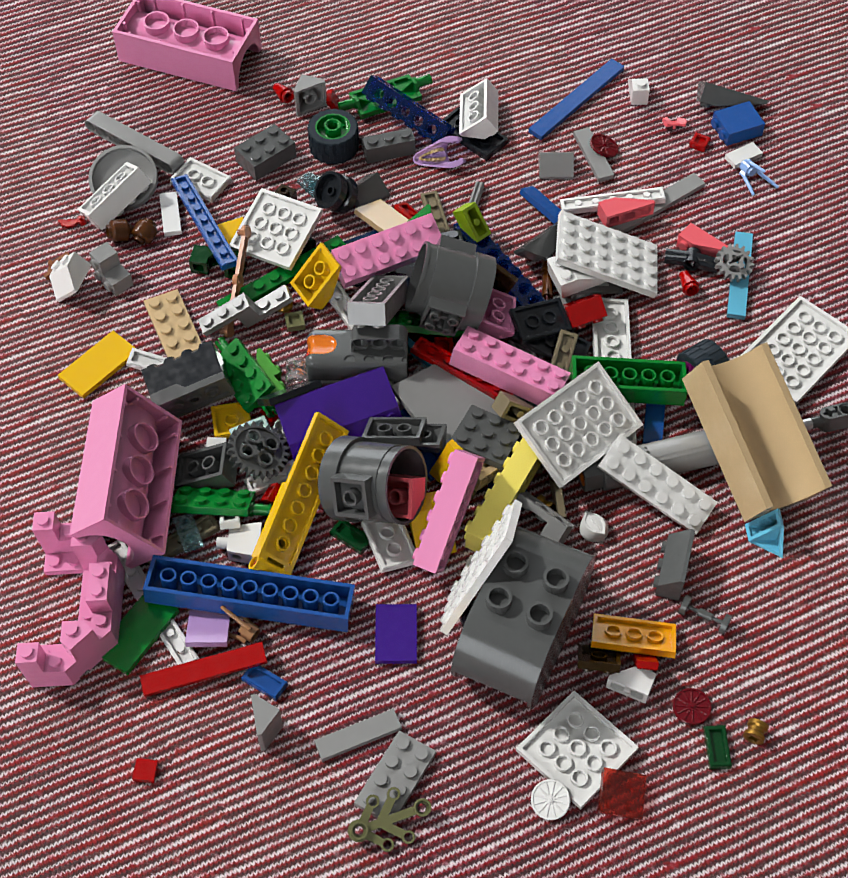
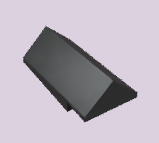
[362,417,447,454]

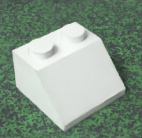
[49,252,91,302]

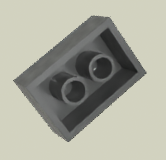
[234,124,297,181]

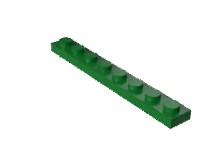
[216,235,345,307]

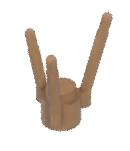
[220,606,260,644]

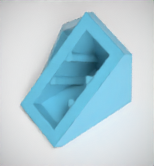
[745,508,784,558]

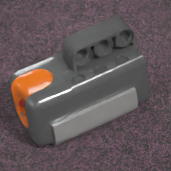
[305,324,409,390]

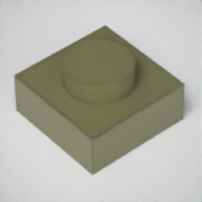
[284,311,305,332]

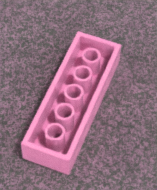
[331,213,441,289]
[449,326,571,405]
[412,449,486,574]

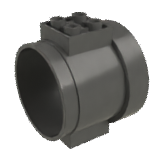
[405,235,497,337]
[318,436,427,525]

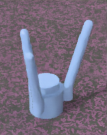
[739,159,779,196]

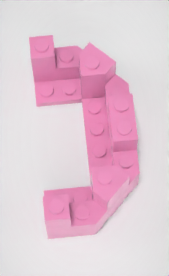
[15,511,125,687]

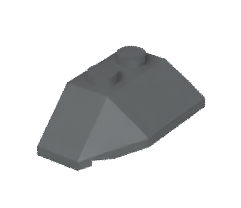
[513,221,558,262]

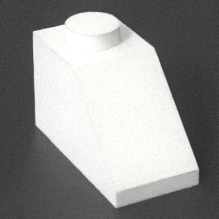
[628,79,650,105]
[606,666,656,704]

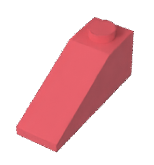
[597,197,655,227]
[676,223,728,262]

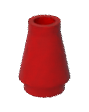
[273,83,294,103]
[679,270,699,296]

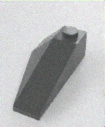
[696,82,768,108]

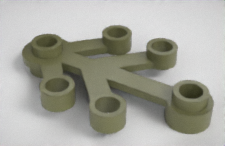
[348,787,431,852]

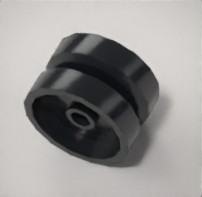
[314,171,358,214]

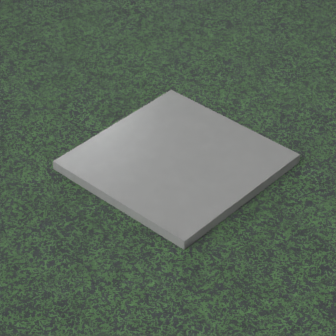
[391,364,536,454]

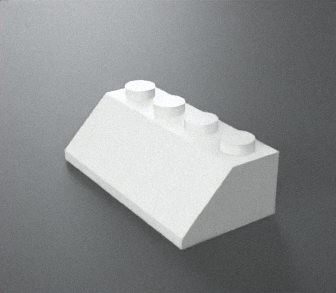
[459,78,498,139]
[77,162,151,230]

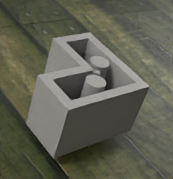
[89,242,133,296]

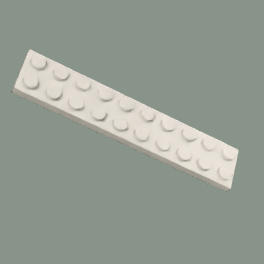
[592,298,637,445]

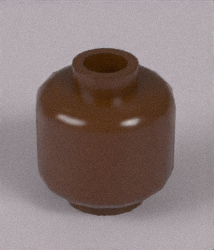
[131,218,158,245]
[106,219,133,243]

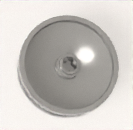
[89,145,158,211]

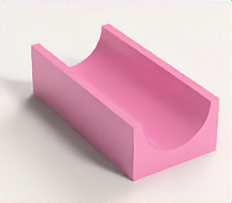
[112,0,262,91]
[70,384,182,569]

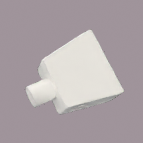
[216,522,263,564]

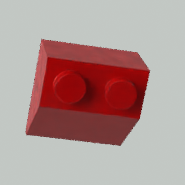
[563,294,608,330]

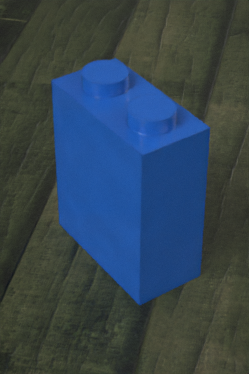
[711,101,765,146]

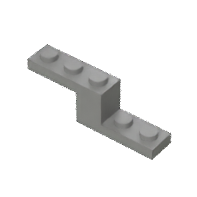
[198,285,293,337]
[516,492,594,569]

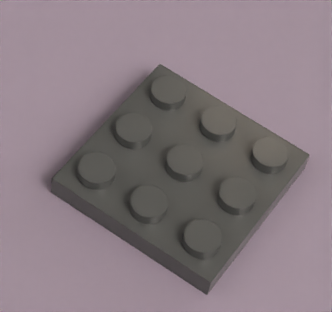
[449,405,521,470]

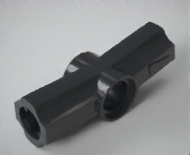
[664,247,718,273]

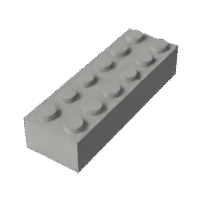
[347,275,409,329]

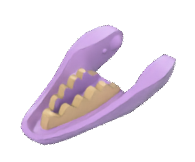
[413,136,466,168]

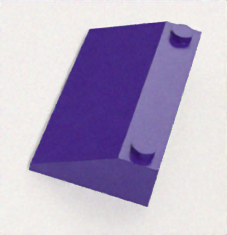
[274,366,402,461]

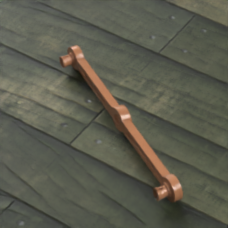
[219,225,251,338]

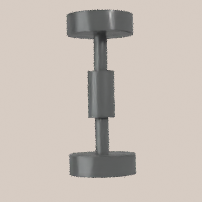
[678,595,732,635]

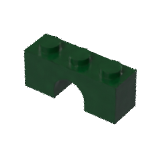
[189,245,248,278]

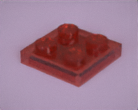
[598,767,646,820]

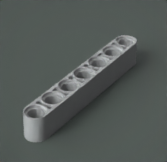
[85,111,185,175]

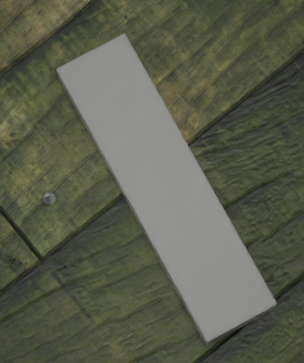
[573,127,615,182]
[314,709,402,762]

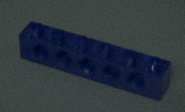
[362,75,456,144]

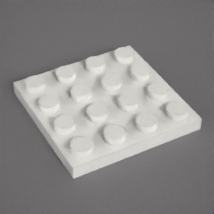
[229,188,323,271]
[516,691,639,810]

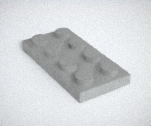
[354,731,436,825]

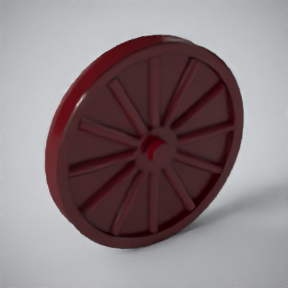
[590,134,619,158]
[672,688,711,725]

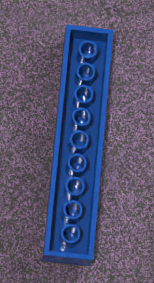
[143,555,355,632]

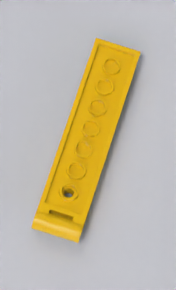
[249,412,349,575]

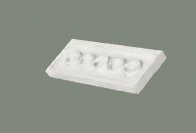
[597,434,717,535]

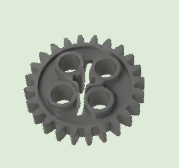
[226,421,290,481]

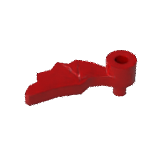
[57,215,87,229]

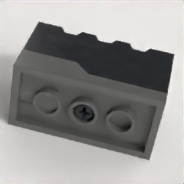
[141,341,235,418]

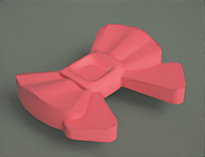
[662,117,687,129]

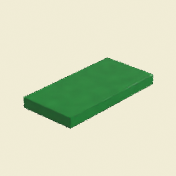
[102,594,179,676]

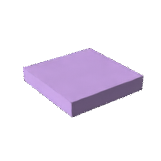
[185,610,231,647]

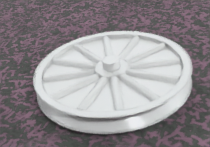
[531,779,571,820]

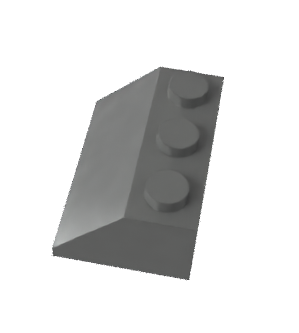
[359,128,416,164]
[653,529,695,601]

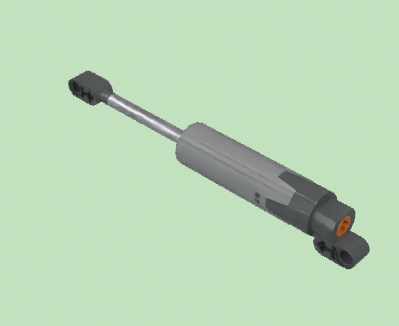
[576,402,848,492]

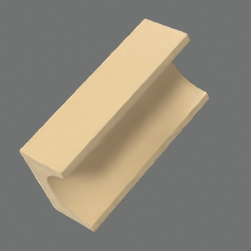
[682,342,832,522]

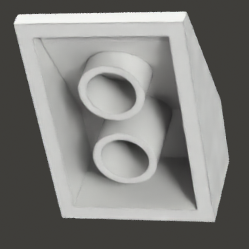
[547,256,607,298]

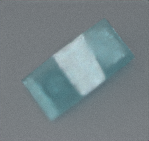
[297,171,320,199]
[173,513,204,553]

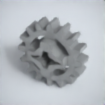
[714,244,754,282]

